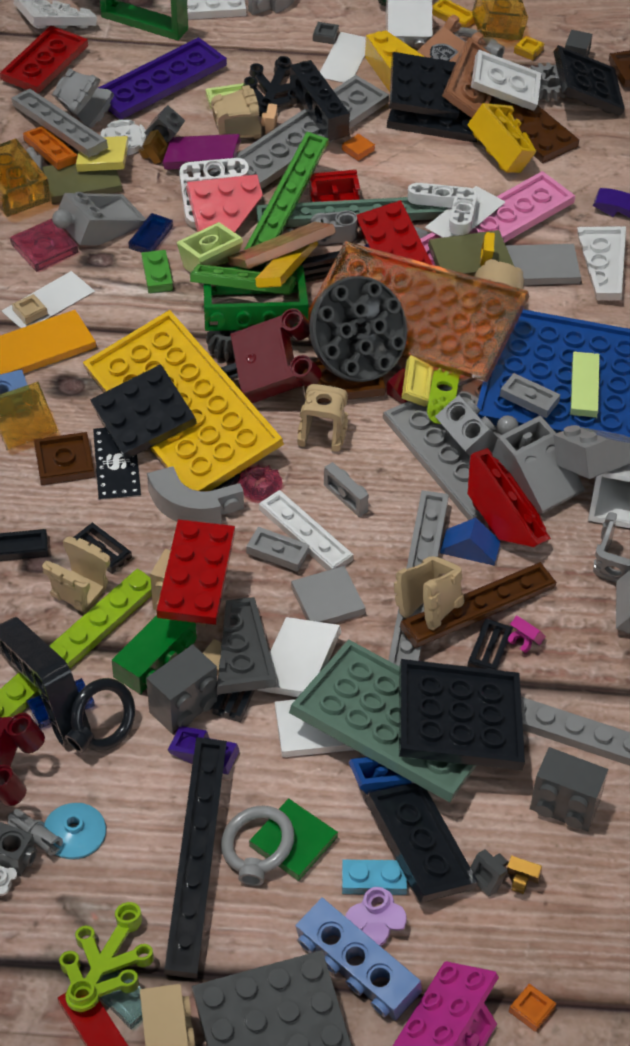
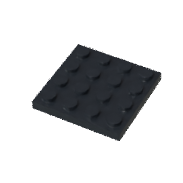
[399,659,525,771]

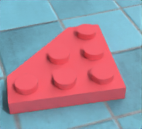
[186,174,263,233]

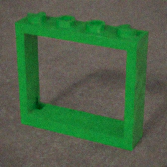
[100,0,188,41]
[203,265,308,331]

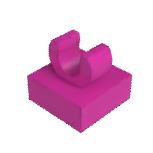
[508,615,546,653]

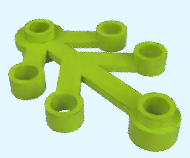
[59,902,154,1012]

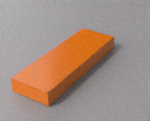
[23,126,78,170]

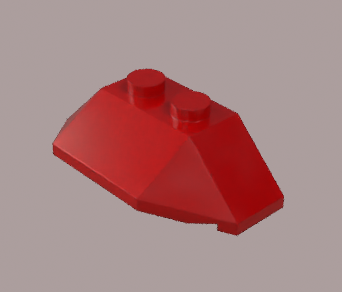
[467,448,551,547]

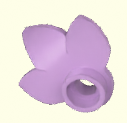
[345,887,407,946]

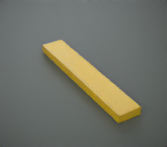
[255,241,318,288]

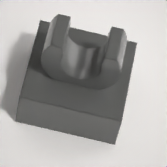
[470,849,509,896]

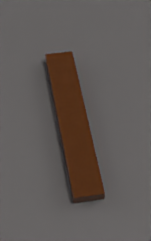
[399,562,557,649]

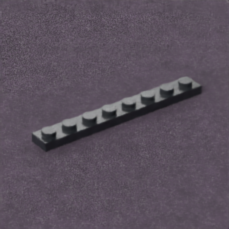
[164,737,227,979]

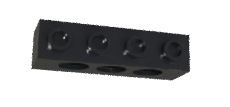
[290,60,350,141]

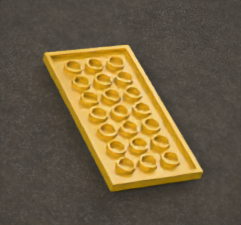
[83,310,284,492]

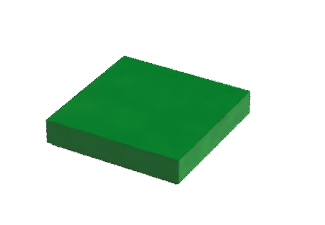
[249,798,338,881]

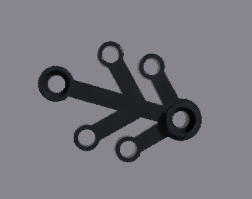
[243,56,300,117]

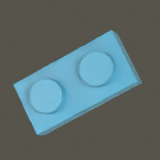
[342,860,407,895]

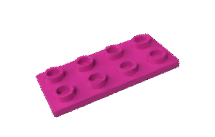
[393,961,499,1046]

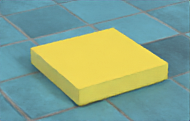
[76,136,129,172]

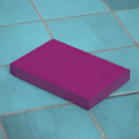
[163,134,241,170]

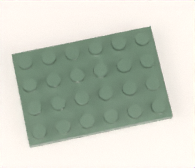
[289,639,477,802]

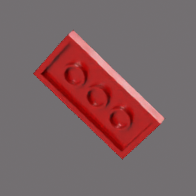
[0,26,88,94]
[357,200,434,287]
[157,519,235,625]

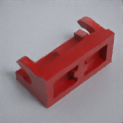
[309,170,360,202]

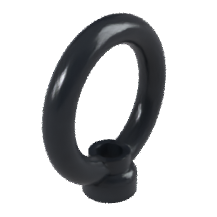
[65,678,135,753]

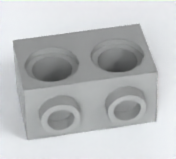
[435,395,498,456]

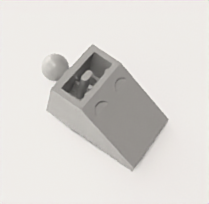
[52,192,148,245]
[492,415,584,514]

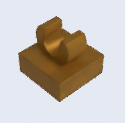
[138,130,168,164]
[507,855,542,895]

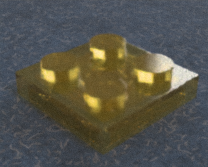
[0,382,58,450]

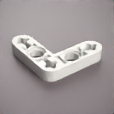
[179,158,249,228]
[408,183,477,235]

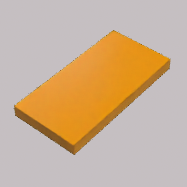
[0,310,97,374]

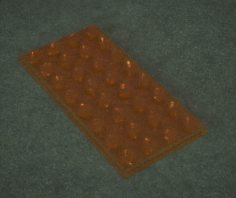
[308,241,529,382]

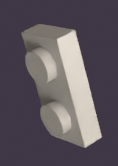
[500,373,560,418]
[324,462,369,517]
[246,527,309,572]

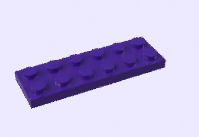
[98,37,227,120]

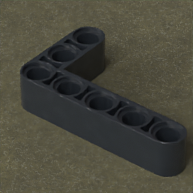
[0,616,91,746]

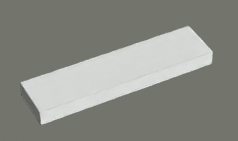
[259,490,354,570]

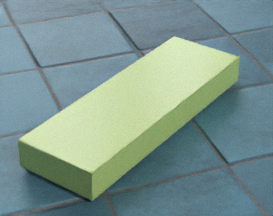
[570,351,599,418]

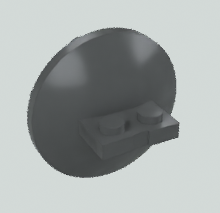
[310,276,407,382]

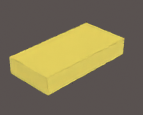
[402,355,434,407]

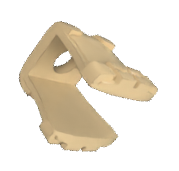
[211,85,262,139]
[297,384,348,452]
[42,536,110,613]
[394,556,464,630]

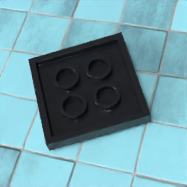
[553,45,625,116]
[390,52,459,120]
[90,364,197,460]

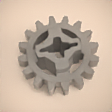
[530,62,566,102]

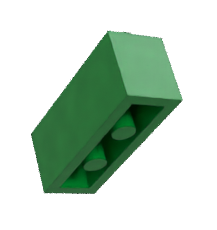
[112,615,197,695]

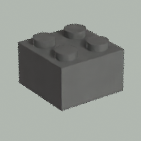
[146,645,218,734]
[530,747,609,831]

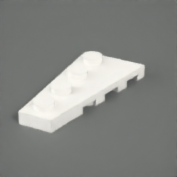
[577,226,626,301]

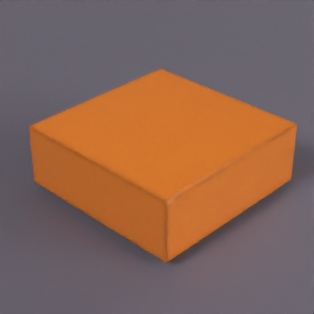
[342,133,375,161]
[509,983,556,1032]

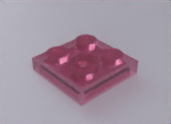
[10,219,78,272]

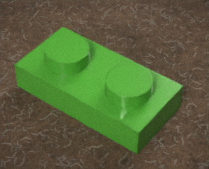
[141,250,173,293]

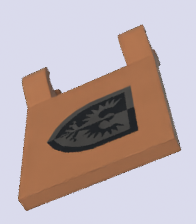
[417,15,486,62]

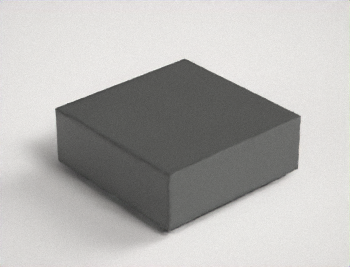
[313,22,339,44]

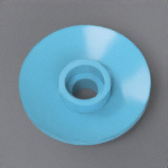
[44,803,106,859]

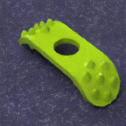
[427,368,460,424]

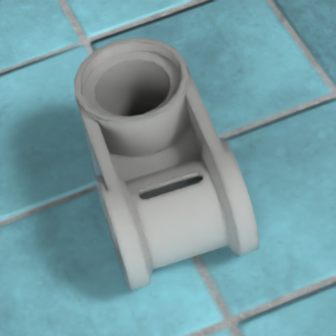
[310,210,358,245]

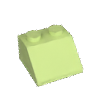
[176,222,243,273]

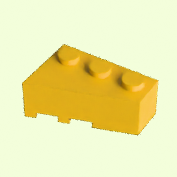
[365,30,425,92]
[467,103,537,173]

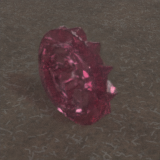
[239,463,282,501]

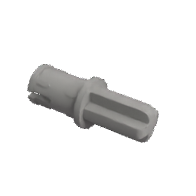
[8,809,63,856]

